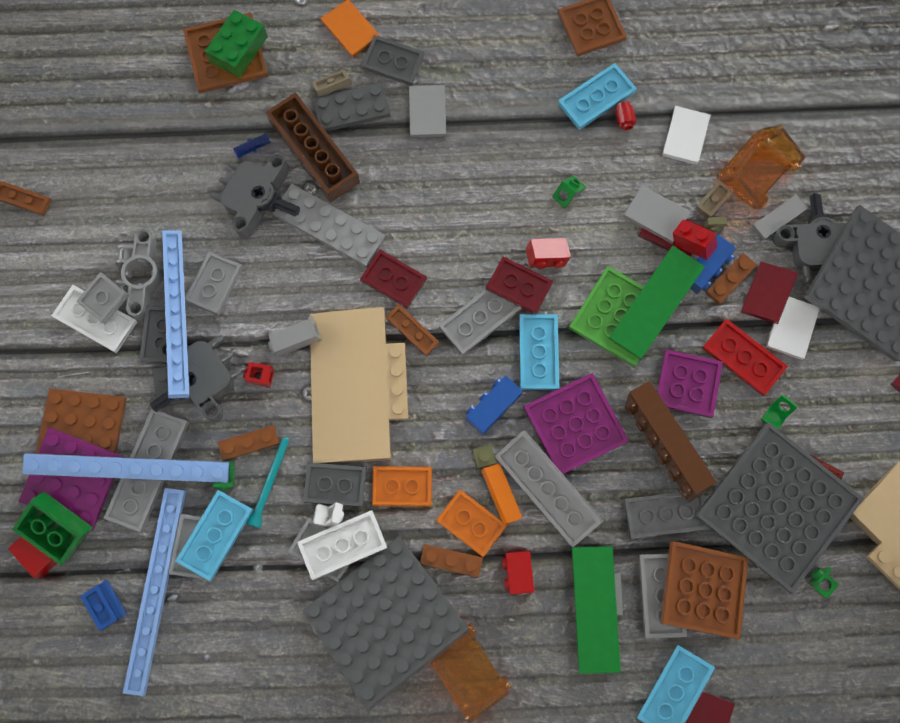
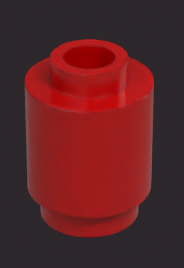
[615,102,637,130]

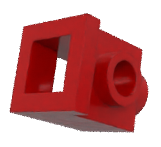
[243,362,275,389]

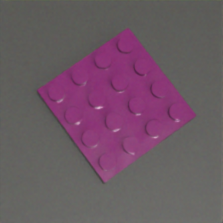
[523,373,629,474]
[18,428,123,531]

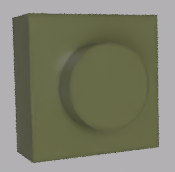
[703,217,727,233]
[473,445,497,469]

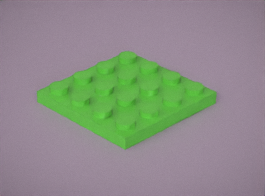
[569,266,644,367]

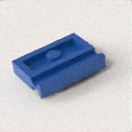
[80,580,127,631]

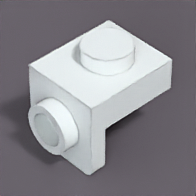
[313,503,344,528]

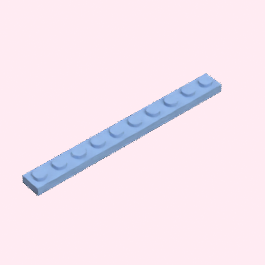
[162,231,189,398]
[23,453,229,483]
[123,488,186,696]

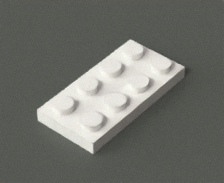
[52,285,137,354]
[297,510,387,580]

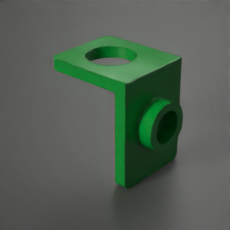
[552,176,586,208]
[761,394,798,430]
[808,567,839,599]

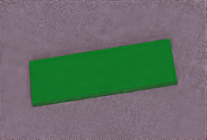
[608,246,705,360]
[572,546,621,674]

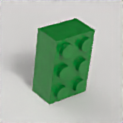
[205,10,268,78]
[12,492,93,566]

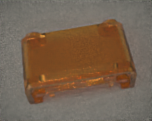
[717,124,806,209]
[430,622,511,723]

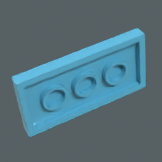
[558,63,637,130]
[519,314,559,390]
[175,490,253,581]
[637,645,715,723]

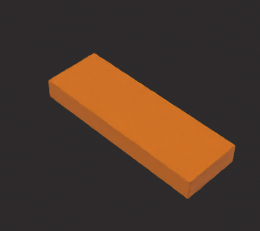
[481,463,523,525]

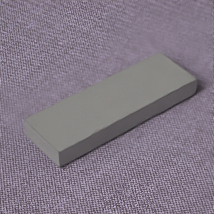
[752,195,808,241]

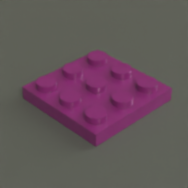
[657,349,723,418]

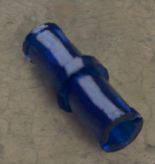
[233,132,271,159]

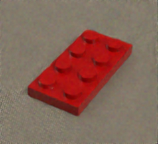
[702,318,788,396]

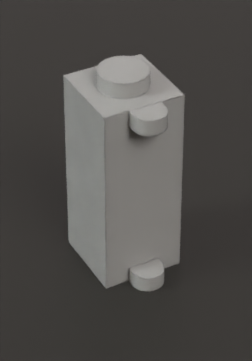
[268,315,322,356]

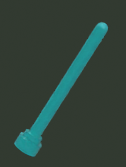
[246,437,289,528]

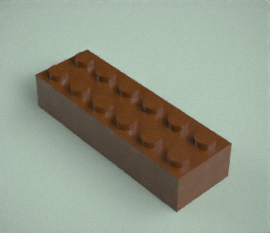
[266,93,360,203]
[625,381,717,503]

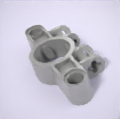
[113,228,162,321]

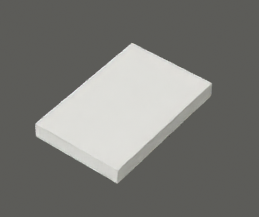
[662,106,710,165]
[766,297,819,360]

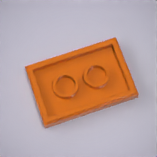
[320,0,380,58]
[372,466,432,507]
[436,489,507,557]

